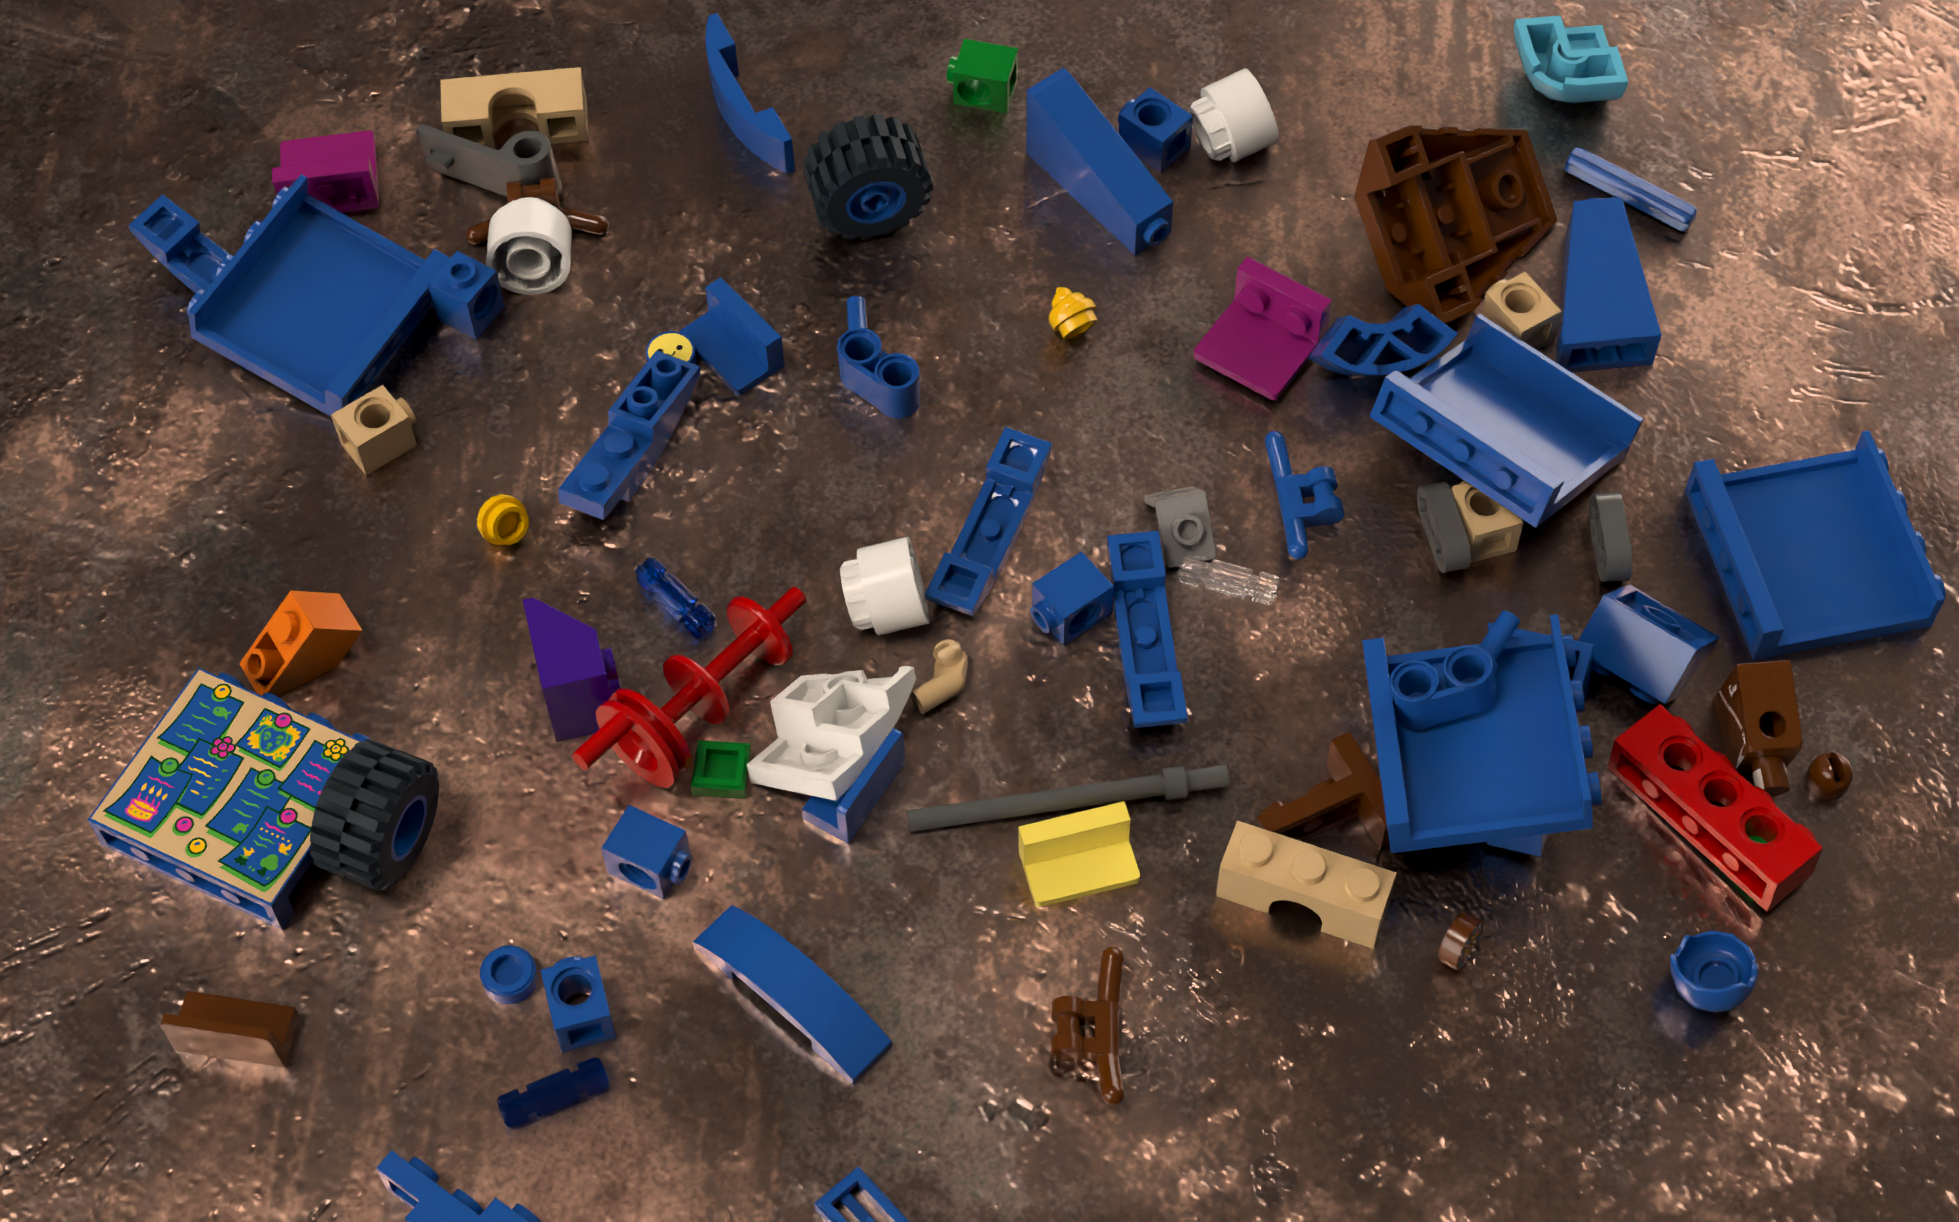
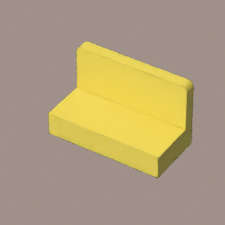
[1019,801,1140,907]

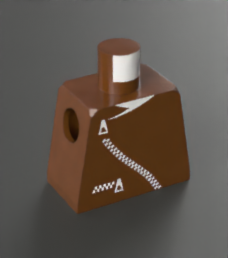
[1713,660,1803,797]

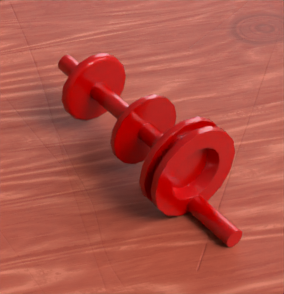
[572,587,807,788]

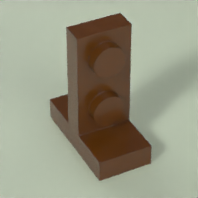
[1256,732,1390,851]

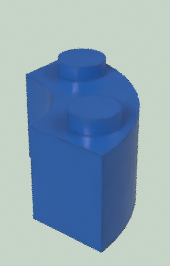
[1308,304,1458,377]

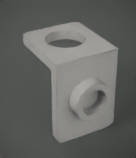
[1144,486,1216,568]

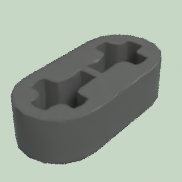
[1417,482,1471,573]
[1589,492,1633,582]

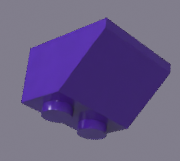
[522,597,621,742]

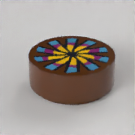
[1438,912,1484,971]

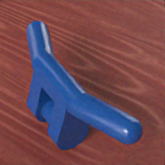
[1265,431,1345,560]

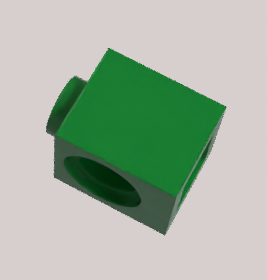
[946,38,1018,114]

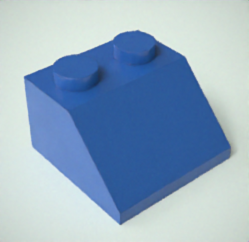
[1578,584,1720,704]

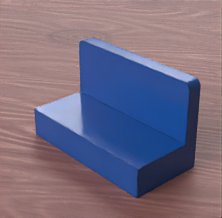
[680,277,785,396]
[802,728,906,844]

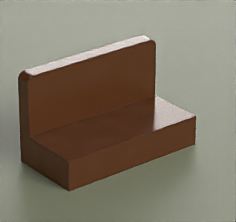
[160,991,299,1068]

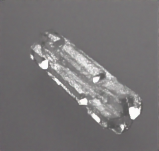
[1178,553,1280,605]

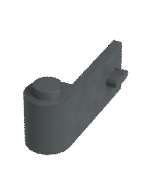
[416,124,562,196]

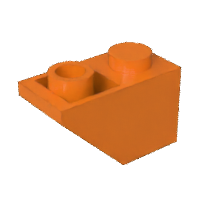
[239,590,363,697]

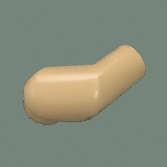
[910,639,968,714]

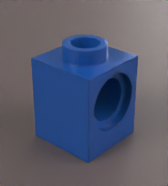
[1118,87,1193,174]
[428,251,505,340]
[1030,551,1114,646]
[601,805,693,899]
[540,955,617,1053]

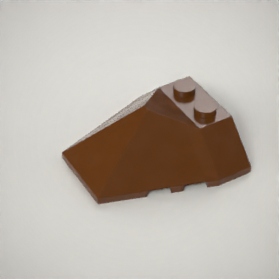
[1354,125,1557,323]

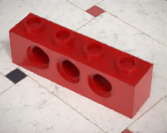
[1607,704,1823,912]

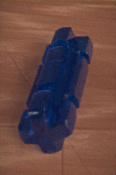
[635,557,717,639]
[497,1057,609,1127]

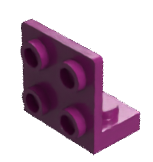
[272,130,380,212]
[1193,256,1332,400]

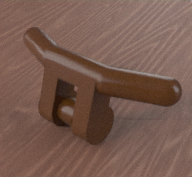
[466,178,609,245]
[1051,947,1124,1105]

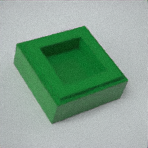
[691,740,752,799]

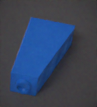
[1026,67,1173,256]
[1554,197,1662,373]

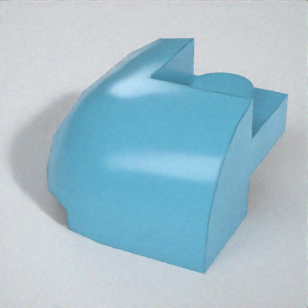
[1514,16,1629,104]

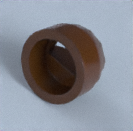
[1806,752,1853,800]

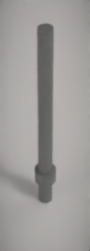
[906,765,1230,832]

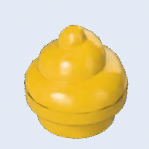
[1049,287,1098,340]
[477,494,529,545]

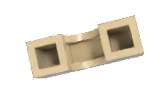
[440,67,589,149]
[1216,820,1397,949]

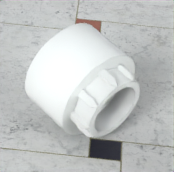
[1189,68,1279,163]
[486,197,572,295]
[840,537,930,636]

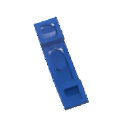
[705,13,795,173]
[129,194,230,293]
[924,427,1052,616]
[1107,531,1188,728]
[693,905,892,1084]

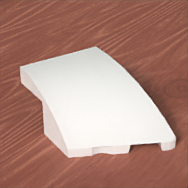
[747,666,916,801]

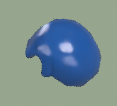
[1670,930,1759,1013]

